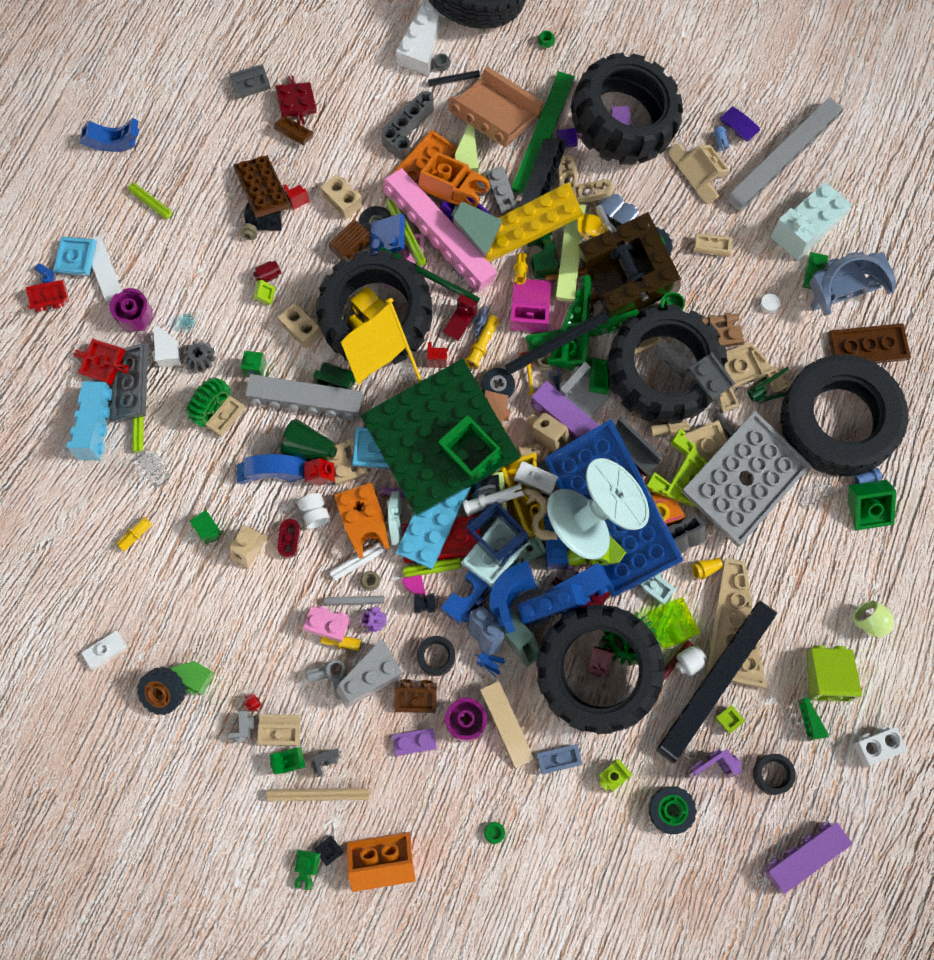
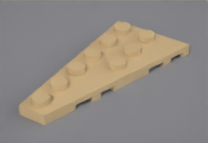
[705,558,767,689]

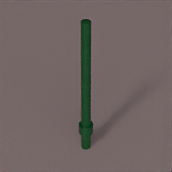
[379,246,480,304]

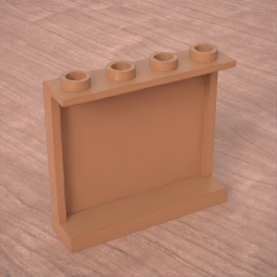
[448,66,545,147]

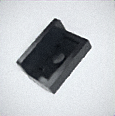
[244,203,284,231]

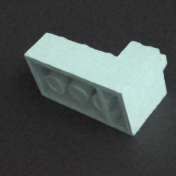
[771,182,852,261]

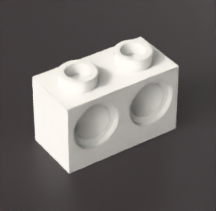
[853,725,908,767]

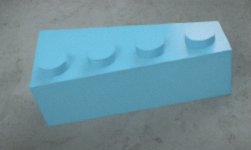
[66,381,112,461]

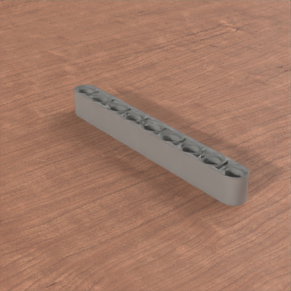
[726,97,844,212]

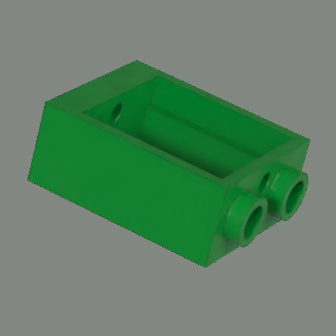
[438,415,502,480]

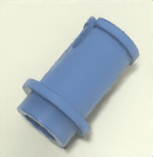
[713,126,730,151]
[855,468,882,484]

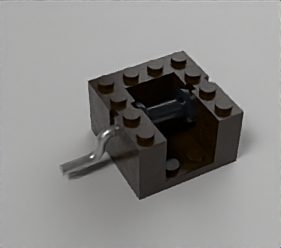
[578,205,681,319]

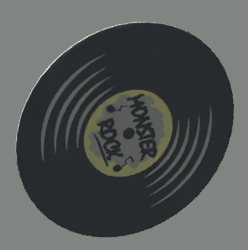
[359,206,392,236]

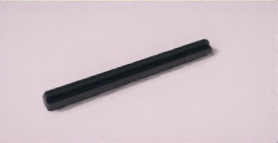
[505,311,609,374]

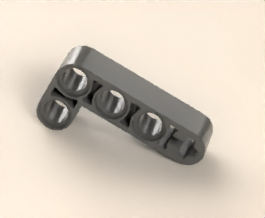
[381,91,434,160]

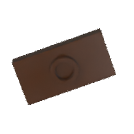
[273,116,314,145]

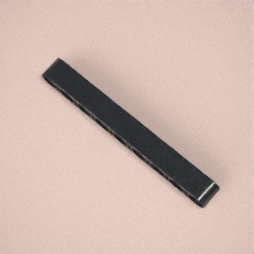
[656,600,778,763]

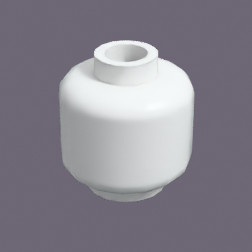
[675,646,707,677]

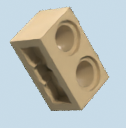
[320,174,362,220]
[278,303,322,349]

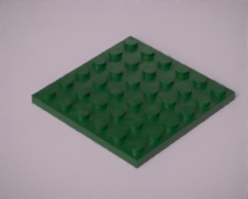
[360,358,521,516]

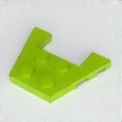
[646,428,708,508]

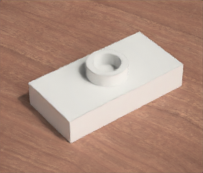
[514,461,558,496]
[81,630,128,671]

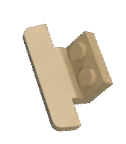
[669,143,731,203]

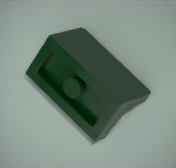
[313,362,356,390]

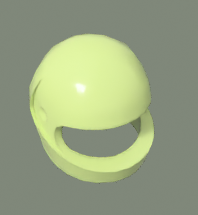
[852,601,894,638]

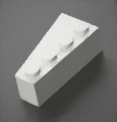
[396,0,442,76]

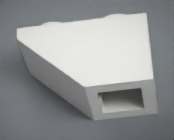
[151,326,182,368]

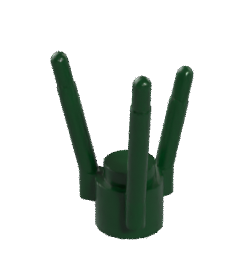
[747,367,790,404]

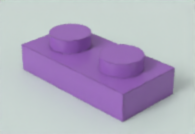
[393,728,437,757]

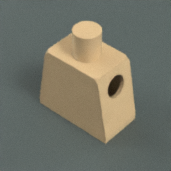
[527,413,570,453]
[229,525,268,569]

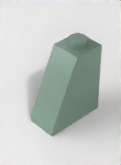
[452,201,502,258]
[492,610,540,667]

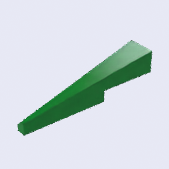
[548,275,591,371]

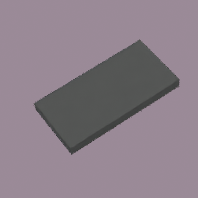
[111,343,149,423]

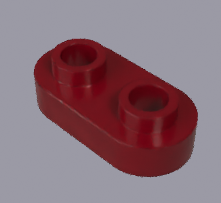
[277,519,301,559]

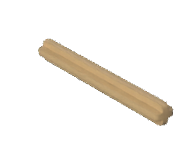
[266,788,371,801]

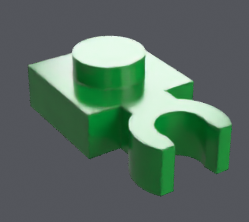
[294,850,320,890]

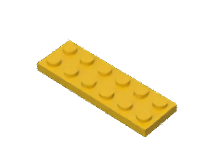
[485,182,584,263]

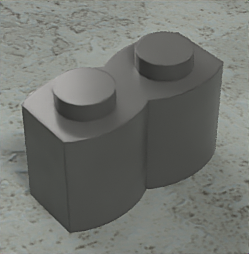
[668,515,706,554]

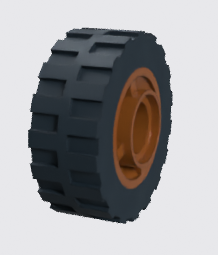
[137,667,186,715]

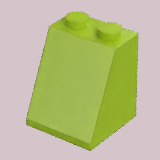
[807,645,862,702]

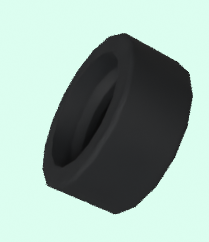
[417,636,456,676]
[753,753,796,795]

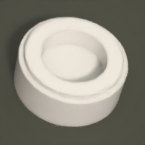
[760,294,780,313]

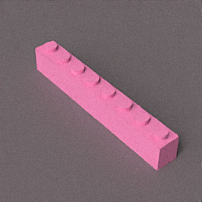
[383,168,497,293]

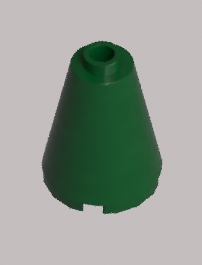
[280,419,338,461]

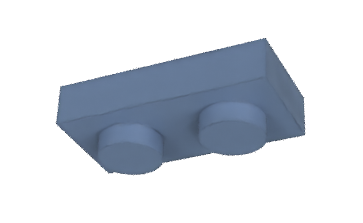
[537,744,583,775]

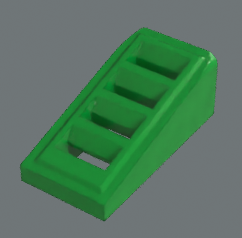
[798,697,829,741]

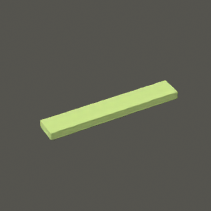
[556,205,586,302]

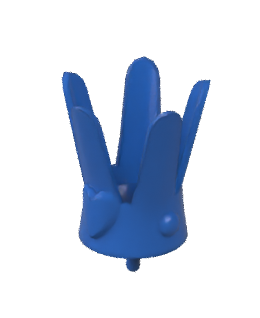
[475,651,506,678]

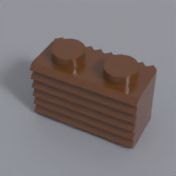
[328,219,371,262]

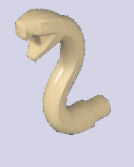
[524,489,558,541]

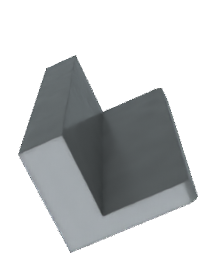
[615,417,662,477]

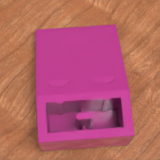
[510,279,551,333]

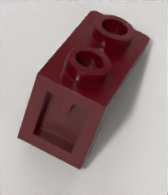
[443,294,477,341]

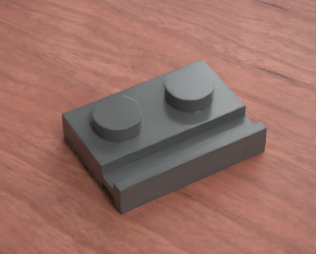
[229,64,271,99]
[688,352,735,401]

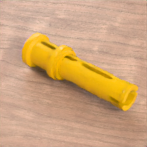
[464,315,500,369]

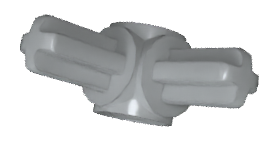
[306,660,347,700]

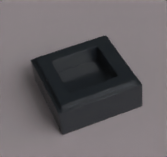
[314,835,344,866]

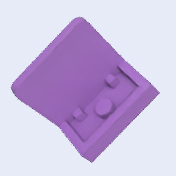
[687,748,742,778]

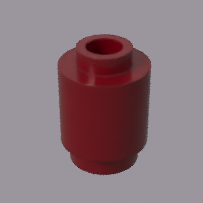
[253,260,282,283]

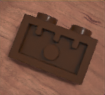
[395,679,437,713]

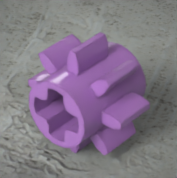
[361,607,387,632]

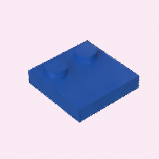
[370,213,405,255]

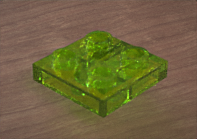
[646,597,701,651]

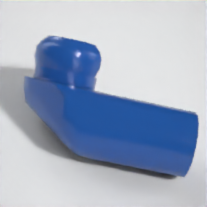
[35,263,54,284]

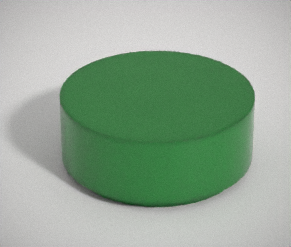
[484,822,505,844]

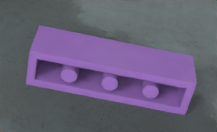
[530,381,599,440]
[764,821,853,894]

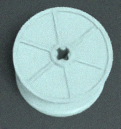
[547,458,649,559]

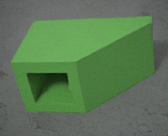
[170,661,215,695]

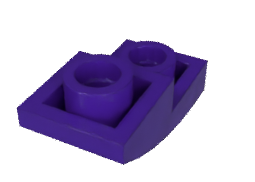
[720,106,760,142]

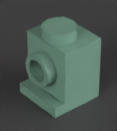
[518,535,546,564]

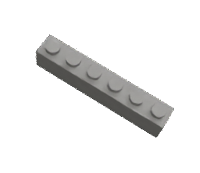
[245,374,364,420]

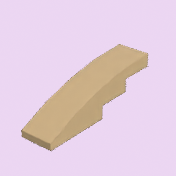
[480,681,534,769]

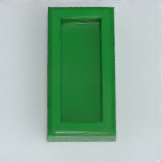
[588,357,609,395]

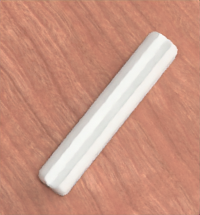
[330,542,384,581]

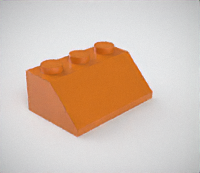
[347,832,416,892]

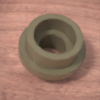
[239,223,258,240]
[360,571,380,591]

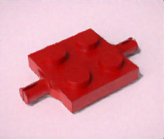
[74,338,129,385]

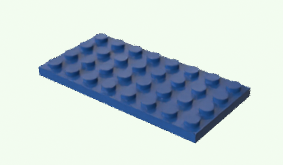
[544,420,685,597]

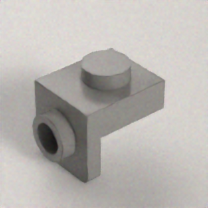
[227,711,254,743]

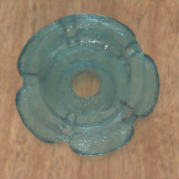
[182,312,195,330]

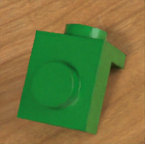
[270,747,306,775]

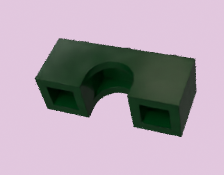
[527,232,560,279]

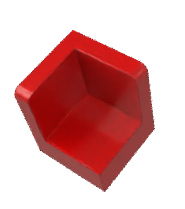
[283,184,310,210]
[427,342,447,368]

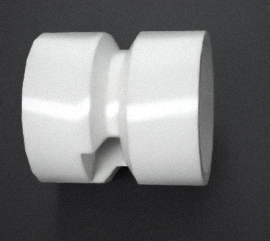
[297,493,331,529]

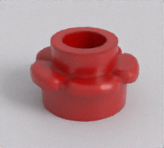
[243,693,262,712]

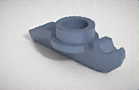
[473,306,488,337]

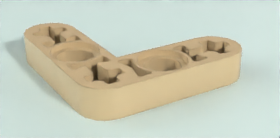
[559,155,614,204]

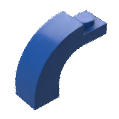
[79,118,139,152]
[237,454,306,484]
[489,561,537,633]

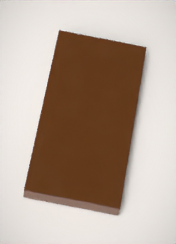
[827,323,911,364]

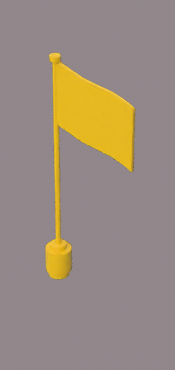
[341,298,422,386]

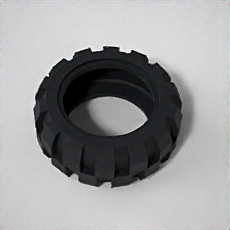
[570,53,683,165]
[316,250,433,368]
[607,304,728,424]
[536,604,665,734]

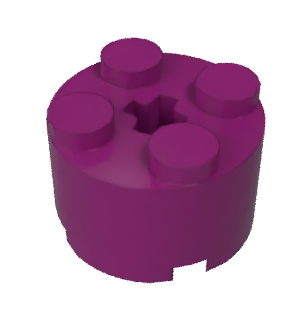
[109,288,153,332]
[445,698,487,742]

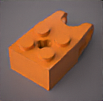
[418,151,490,208]
[334,482,390,559]

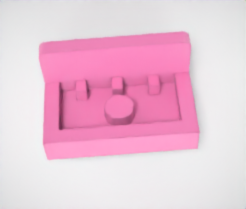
[303,606,351,642]

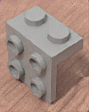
[559,362,611,418]

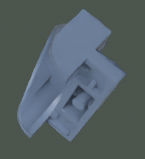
[809,251,896,316]

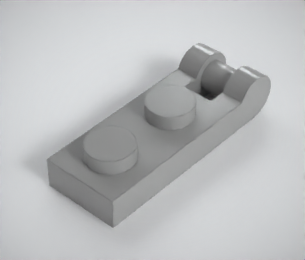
[486,166,519,215]

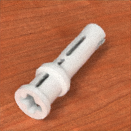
[463,484,524,517]

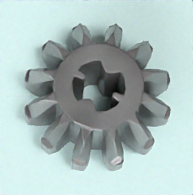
[183,340,216,373]

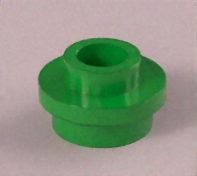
[538,30,555,48]

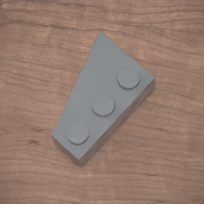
[336,638,403,708]

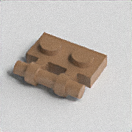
[701,312,744,347]

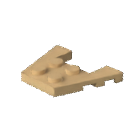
[719,342,791,414]

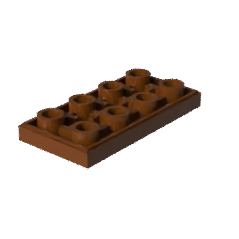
[233,155,291,218]

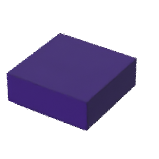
[557,128,578,148]

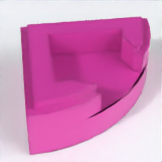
[402,575,425,595]

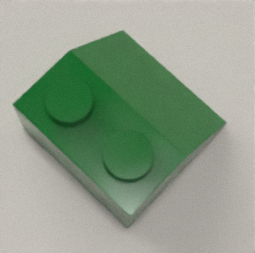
[848,479,896,531]

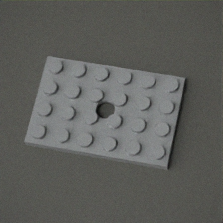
[681,411,811,547]

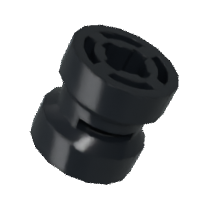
[414,593,435,613]

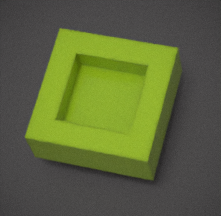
[253,280,276,306]
[715,705,745,735]

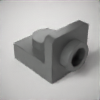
[311,748,342,777]

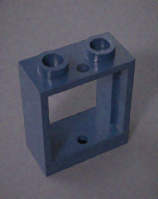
[466,501,529,567]

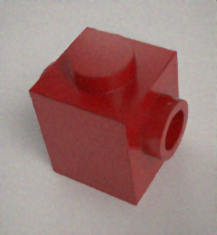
[304,458,335,486]

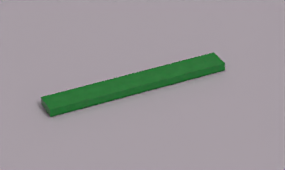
[512,71,575,194]

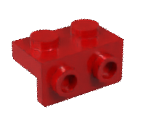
[26,280,70,312]

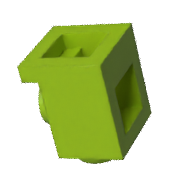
[598,759,632,793]

